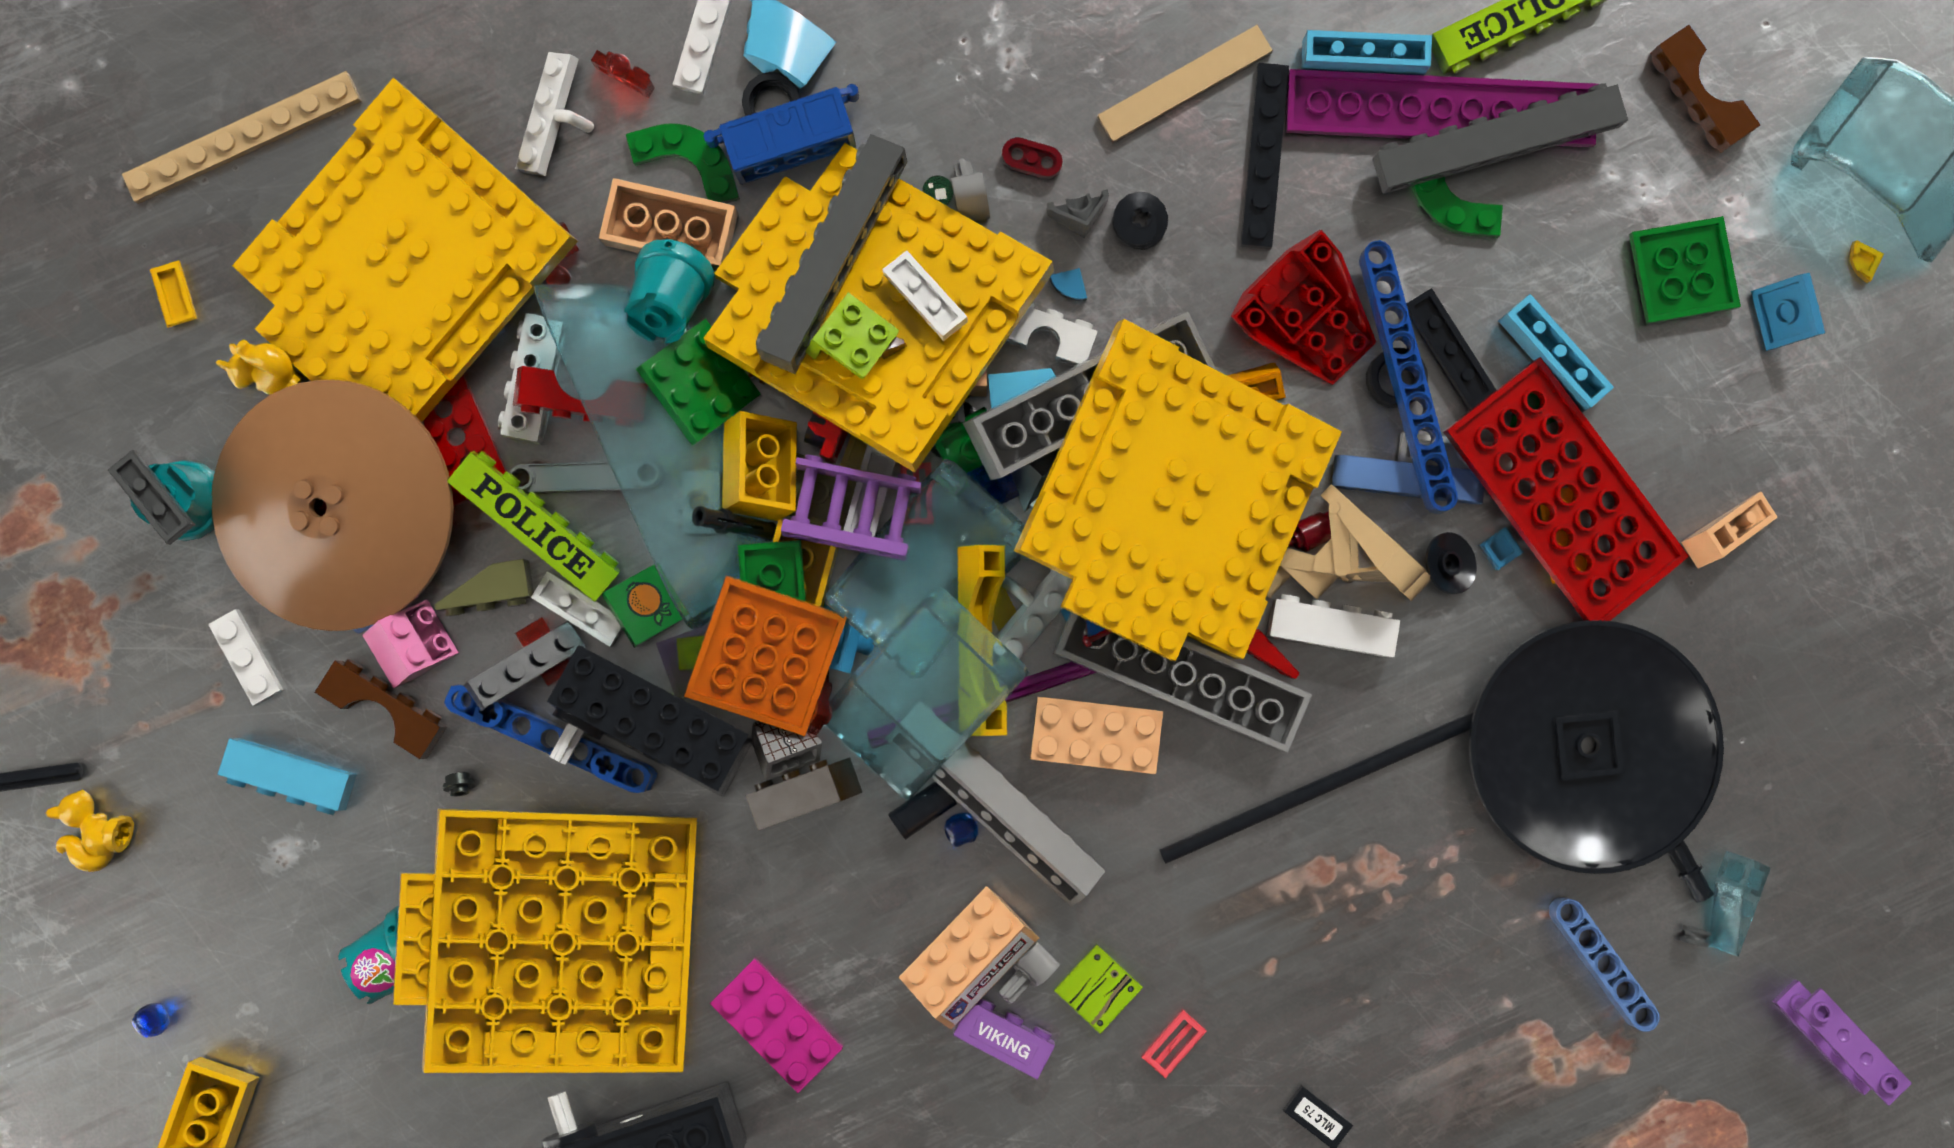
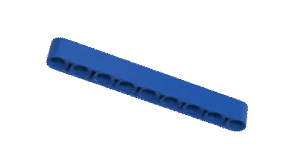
[1359,240,1458,514]

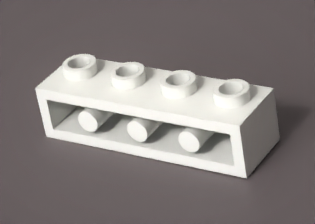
[498,313,568,445]
[1266,594,1401,658]

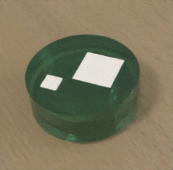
[922,175,953,205]

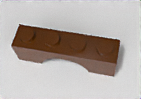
[1650,25,1760,153]
[314,659,447,759]

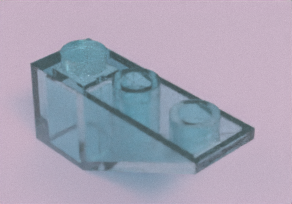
[1709,851,1771,957]

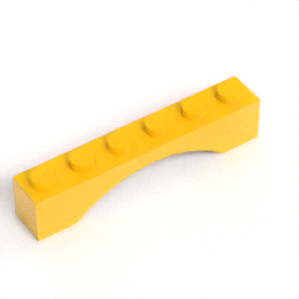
[957,545,1007,736]

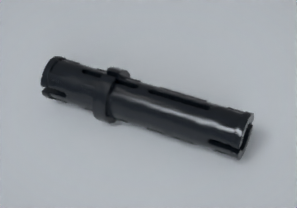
[692,506,776,541]

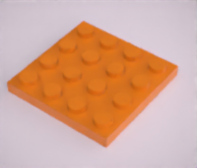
[684,575,847,736]

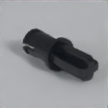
[1669,841,1714,903]

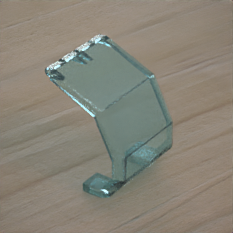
[1791,57,1954,262]
[826,459,1028,679]
[820,587,1029,799]

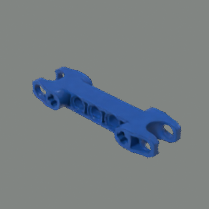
[444,685,659,793]

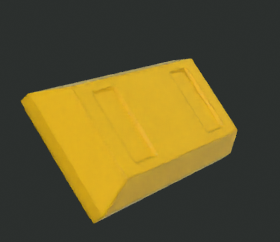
[150,260,198,328]

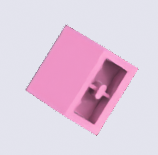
[362,599,459,689]

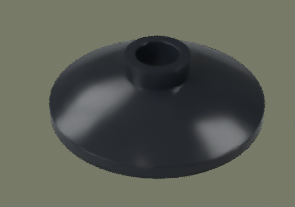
[1425,532,1477,594]

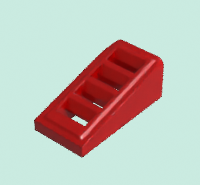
[1246,629,1300,679]

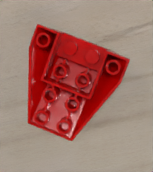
[1231,230,1376,385]

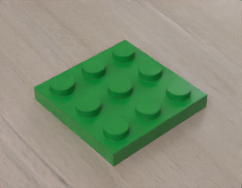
[1629,216,1741,325]
[636,318,761,446]

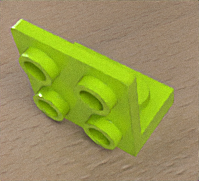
[805,292,899,379]

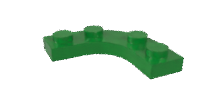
[626,123,740,204]
[1412,177,1503,238]

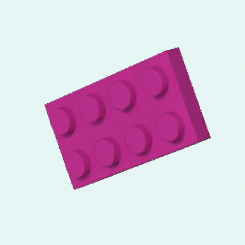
[710,957,843,1093]

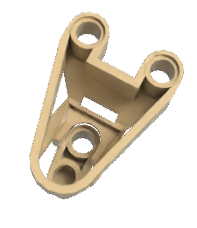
[1267,484,1431,601]

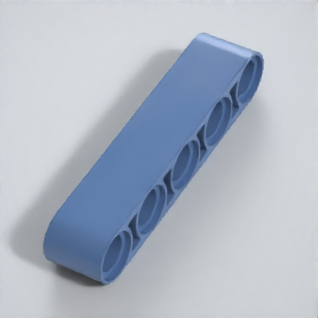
[1332,455,1485,504]
[1549,897,1660,1032]

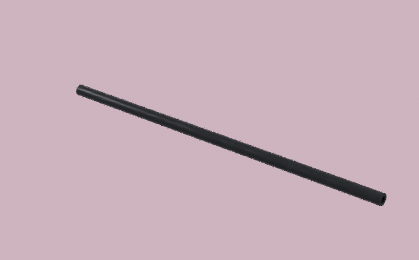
[1159,711,1474,864]

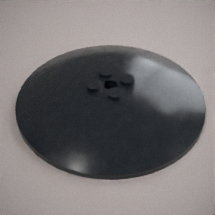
[1469,620,1724,874]

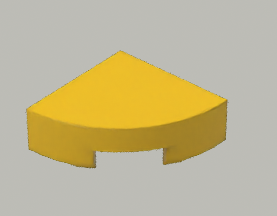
[1850,240,1884,283]

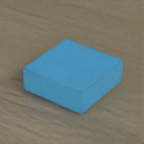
[1478,527,1524,571]

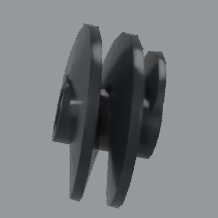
[1113,192,1168,250]

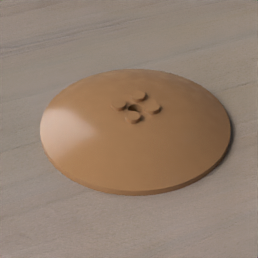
[212,380,454,631]

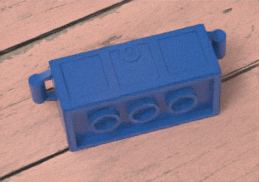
[703,84,859,185]

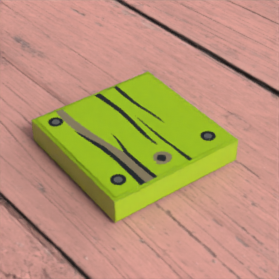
[1054,943,1143,1034]

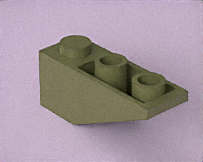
[435,559,534,616]

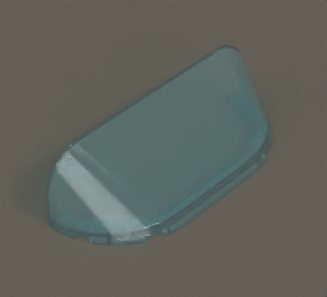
[534,283,768,630]

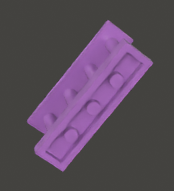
[781,455,921,561]
[1773,979,1912,1106]

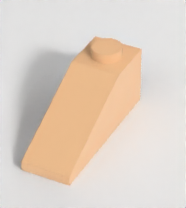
[1681,491,1778,569]

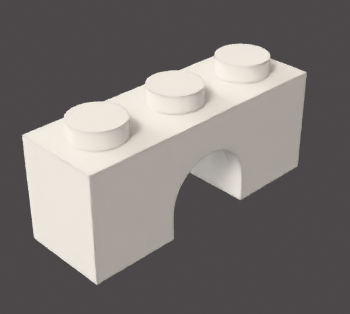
[1005,303,1098,367]

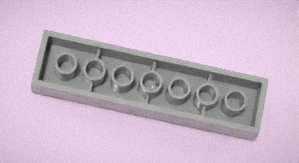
[963,311,1215,480]
[1053,612,1312,753]

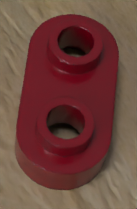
[1002,137,1063,179]

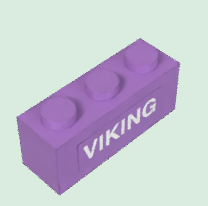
[953,998,1055,1080]

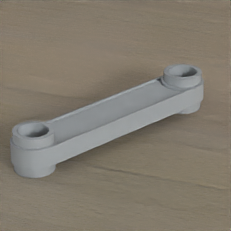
[509,461,662,493]

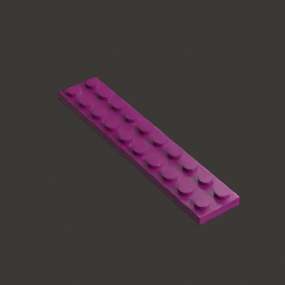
[1286,69,1598,147]

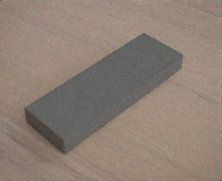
[108,450,195,545]

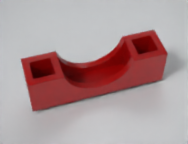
[513,366,647,428]

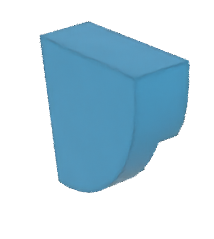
[1050,268,1087,300]

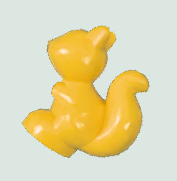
[216,340,304,395]
[45,789,134,872]

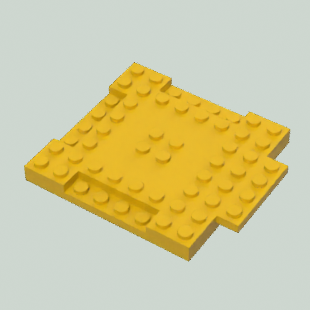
[232,78,578,423]
[703,143,1054,473]
[1014,319,1342,661]
[393,809,697,1073]

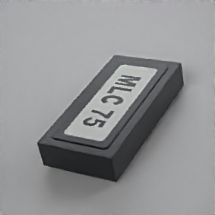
[1283,1085,1353,1148]

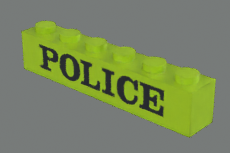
[1431,0,1606,75]
[447,451,620,602]

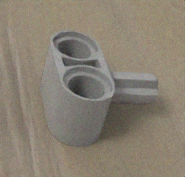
[951,159,990,222]
[999,942,1060,1004]

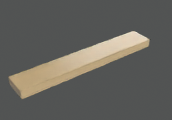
[1097,25,1273,144]

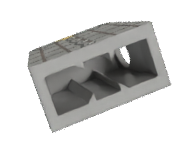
[751,721,822,781]

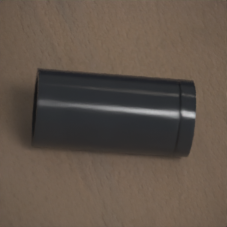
[888,781,957,840]

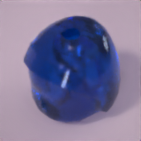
[944,812,978,847]
[132,1003,170,1038]

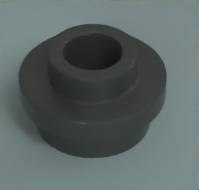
[443,772,475,797]

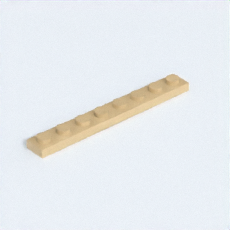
[122,71,362,204]

